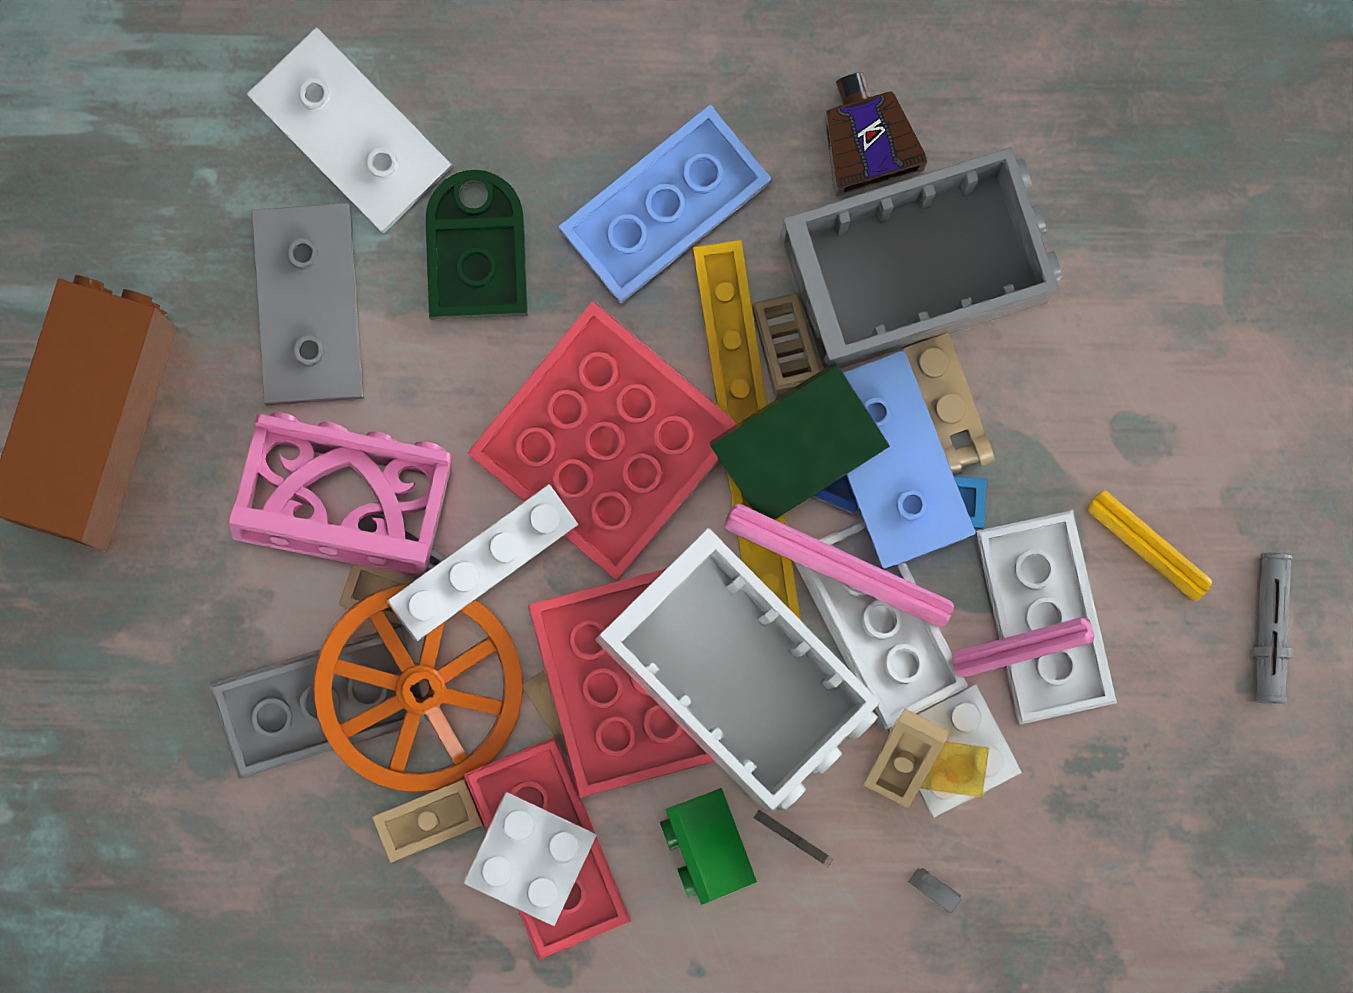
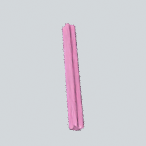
[725,504,954,627]

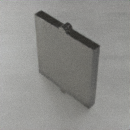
[753,810,833,868]

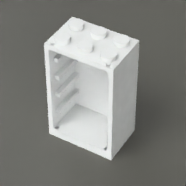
[595,528,881,810]

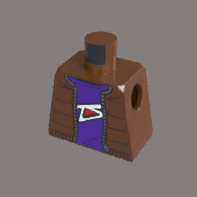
[825,72,927,196]

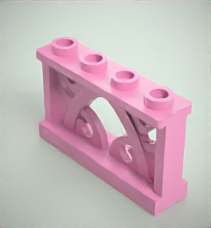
[229,412,451,577]

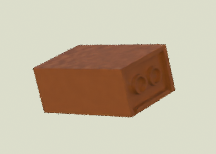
[0,275,178,552]

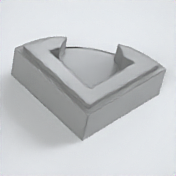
[908,868,962,913]

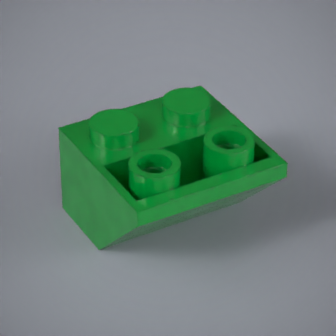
[660,788,757,905]

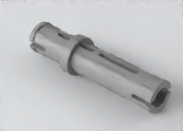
[1252,553,1293,704]

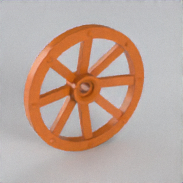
[313,583,523,792]

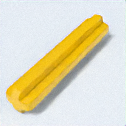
[1087,490,1212,601]

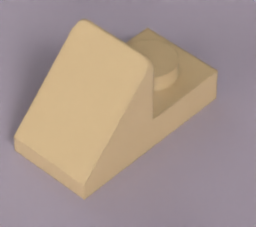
[863,708,950,808]

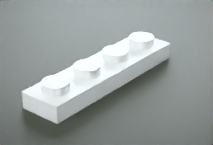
[387,484,578,641]

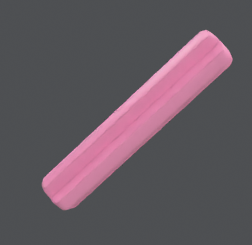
[952,617,1094,677]

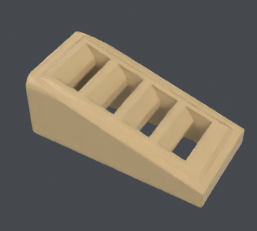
[752,292,821,399]

